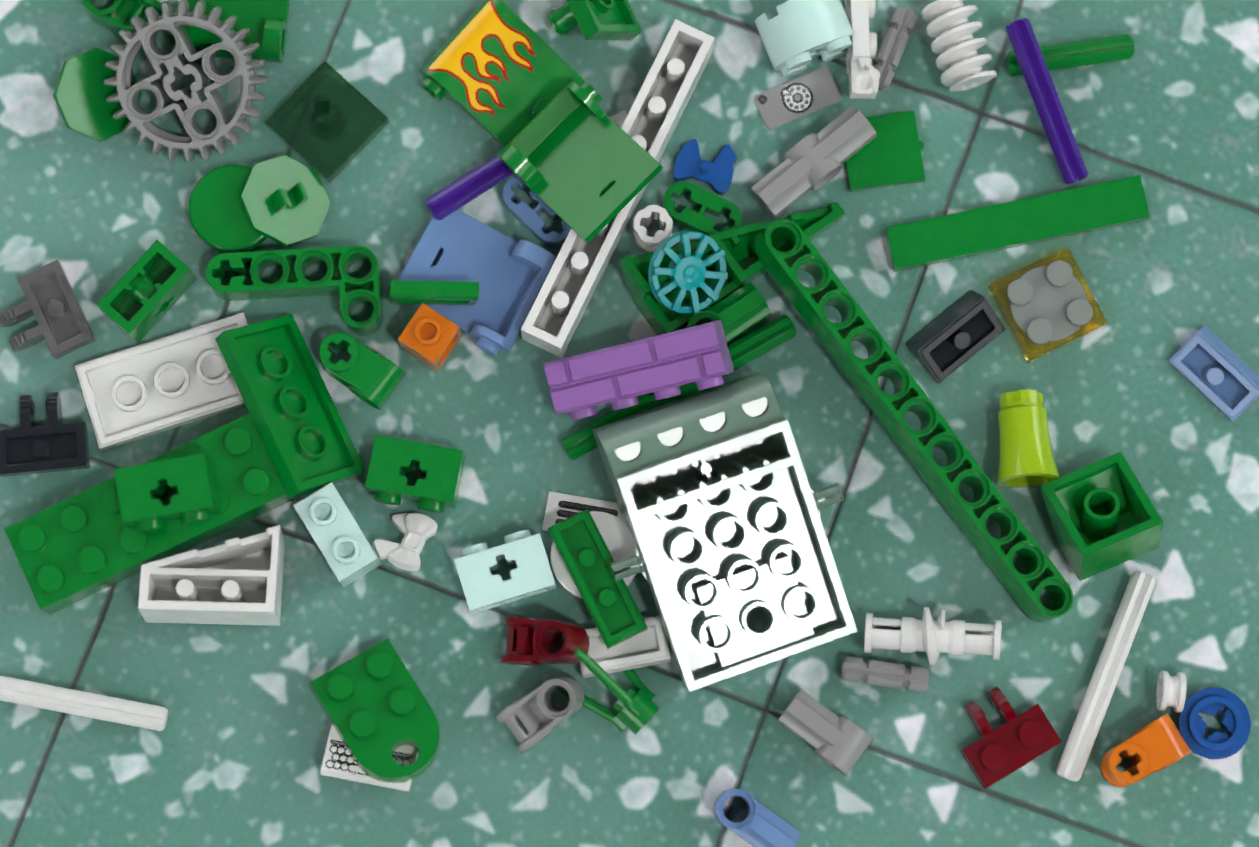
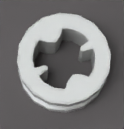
[1156,670,1187,712]

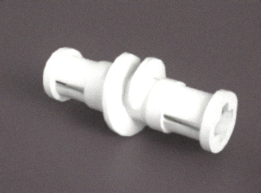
[864,607,1002,665]

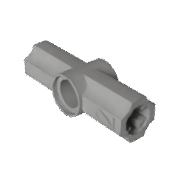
[751,105,877,219]

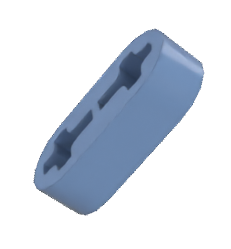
[503,175,571,247]

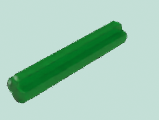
[1006,34,1135,77]

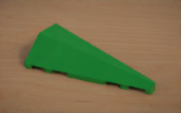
[619,202,845,335]

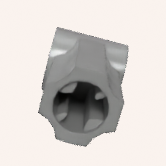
[778,689,873,776]

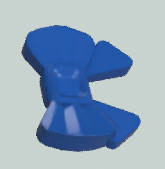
[673,139,737,195]

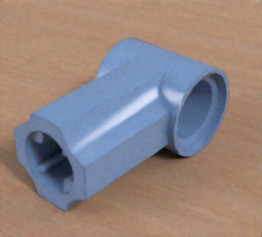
[714,789,802,847]

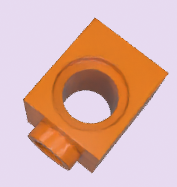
[398,303,462,372]

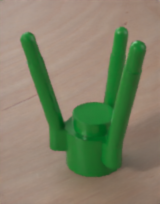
[557,648,660,734]

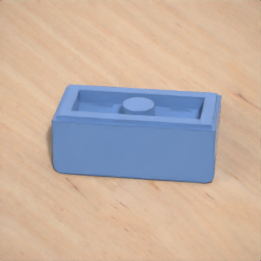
[1169,325,1259,421]

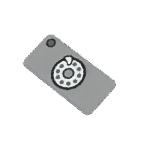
[754,67,841,129]

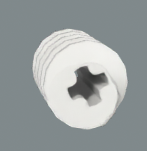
[922,0,997,92]

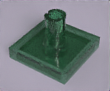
[265,61,389,184]

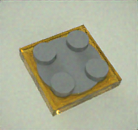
[988,246,1108,364]

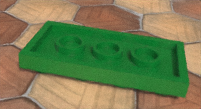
[215,314,366,499]

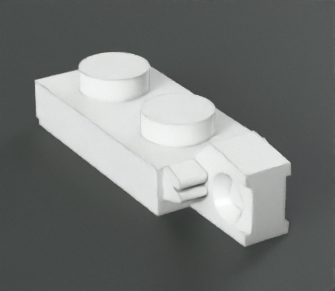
[845,0,880,99]

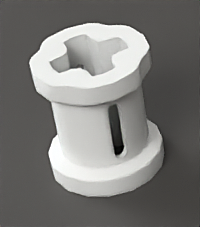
[633,205,673,253]

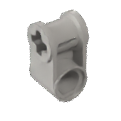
[496,676,584,754]

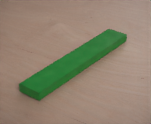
[884,175,1150,272]

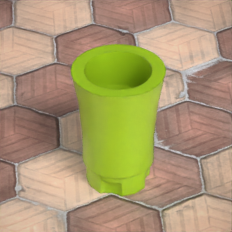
[997,389,1059,488]

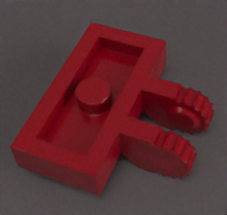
[961,687,1062,789]

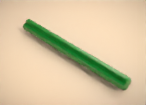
[561,315,797,460]

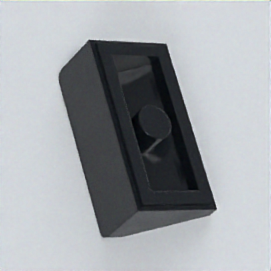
[905,290,1005,383]

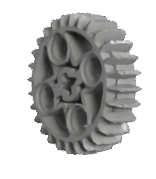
[104,0,268,162]

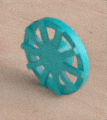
[648,230,728,314]

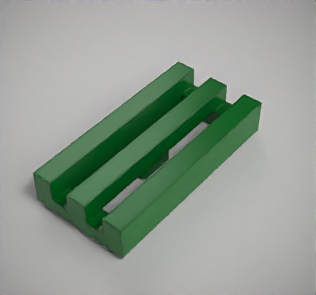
[388,280,479,305]

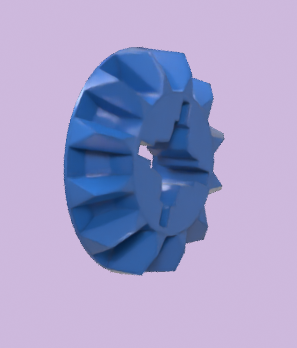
[1177,687,1251,760]

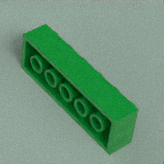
[4,413,293,615]

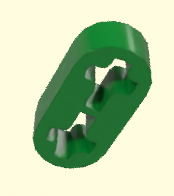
[663,182,742,235]

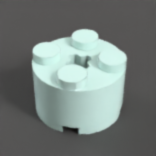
[754,0,854,78]

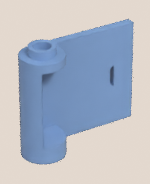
[398,210,556,356]

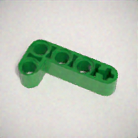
[205,246,383,336]

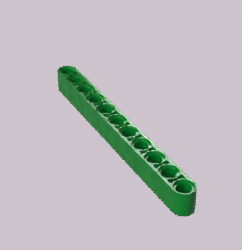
[756,219,1073,623]

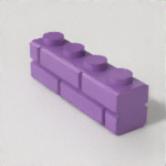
[544,320,733,420]

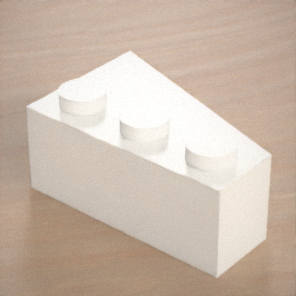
[138,525,285,626]

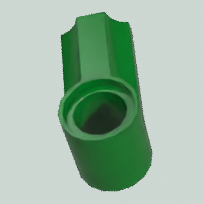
[687,282,772,343]

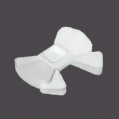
[374,513,438,571]

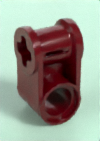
[501,617,590,666]

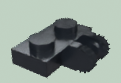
[0,392,90,477]

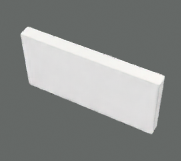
[75,312,248,451]

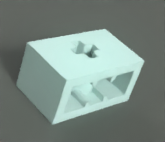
[293,482,382,587]
[454,530,556,615]

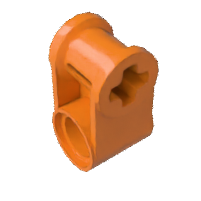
[1100,713,1191,787]

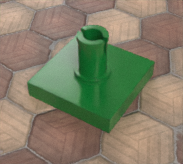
[548,0,643,41]

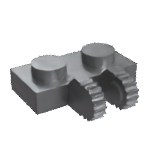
[0,260,97,360]

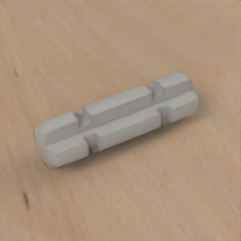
[873,8,917,91]
[841,656,929,692]

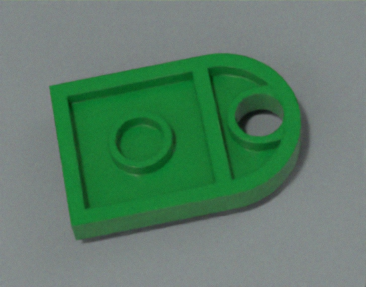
[310,639,440,783]

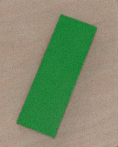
[548,508,648,649]

